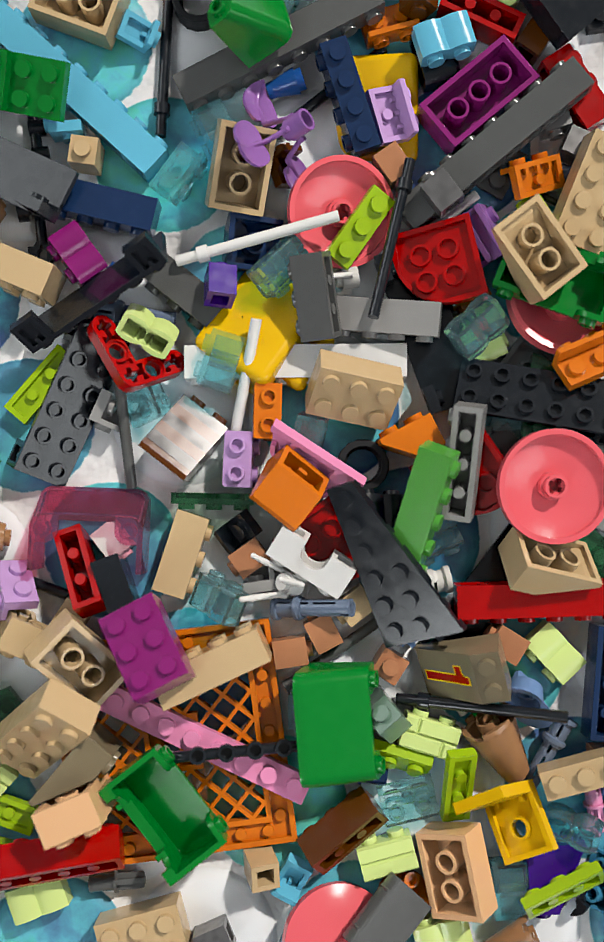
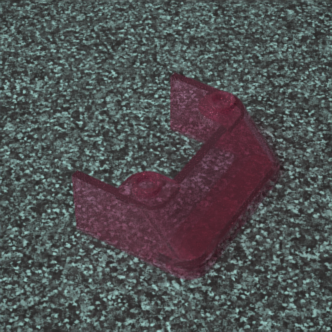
[27,486,151,575]

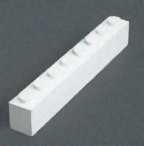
[184,343,407,387]

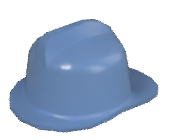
[505,671,553,728]

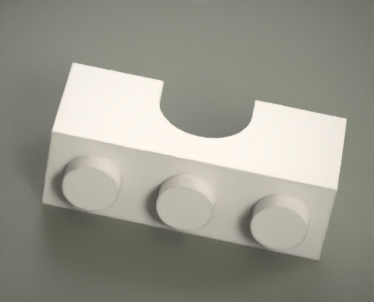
[265,525,357,600]

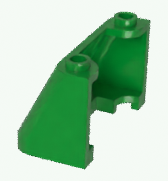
[207,0,293,68]
[492,247,604,329]
[292,662,386,788]
[98,744,229,887]

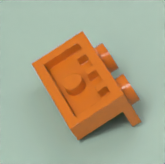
[361,3,421,49]
[500,151,565,201]
[552,330,604,391]
[252,382,282,441]

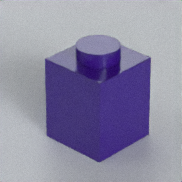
[204,262,237,309]

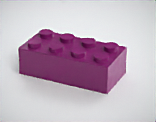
[416,34,540,155]

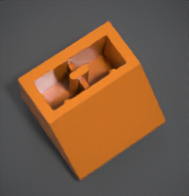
[376,411,446,459]
[249,444,330,532]

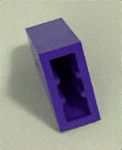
[522,835,584,919]

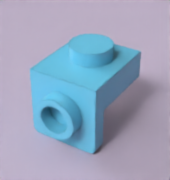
[114,9,161,53]
[43,119,87,144]
[270,852,314,907]

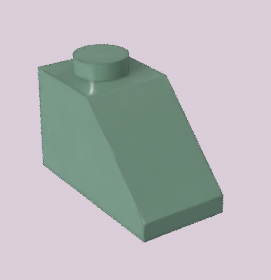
[370,685,413,744]

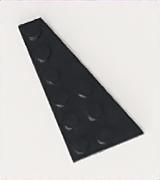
[327,480,467,648]

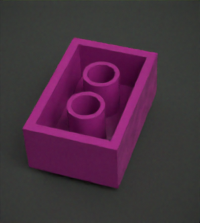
[98,592,196,705]

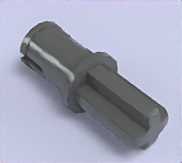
[88,870,146,893]

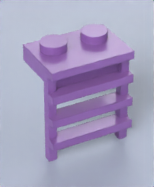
[463,203,503,268]

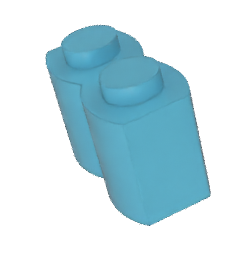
[411,10,477,68]

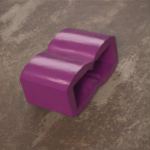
[46,220,108,287]

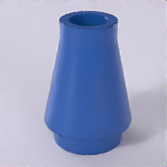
[265,67,307,100]

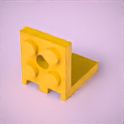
[452,779,559,866]

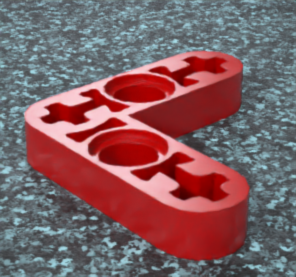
[87,315,184,393]

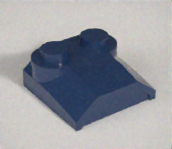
[222,211,284,275]

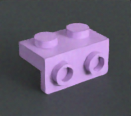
[365,78,419,147]
[222,431,261,488]
[0,560,39,621]

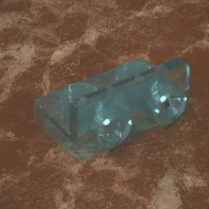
[149,141,208,206]
[125,366,171,429]
[376,773,440,828]

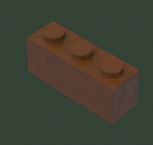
[296,786,389,875]

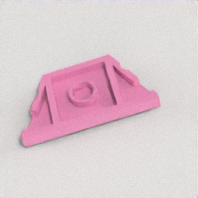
[270,418,367,499]

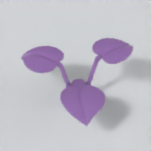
[233,80,315,189]

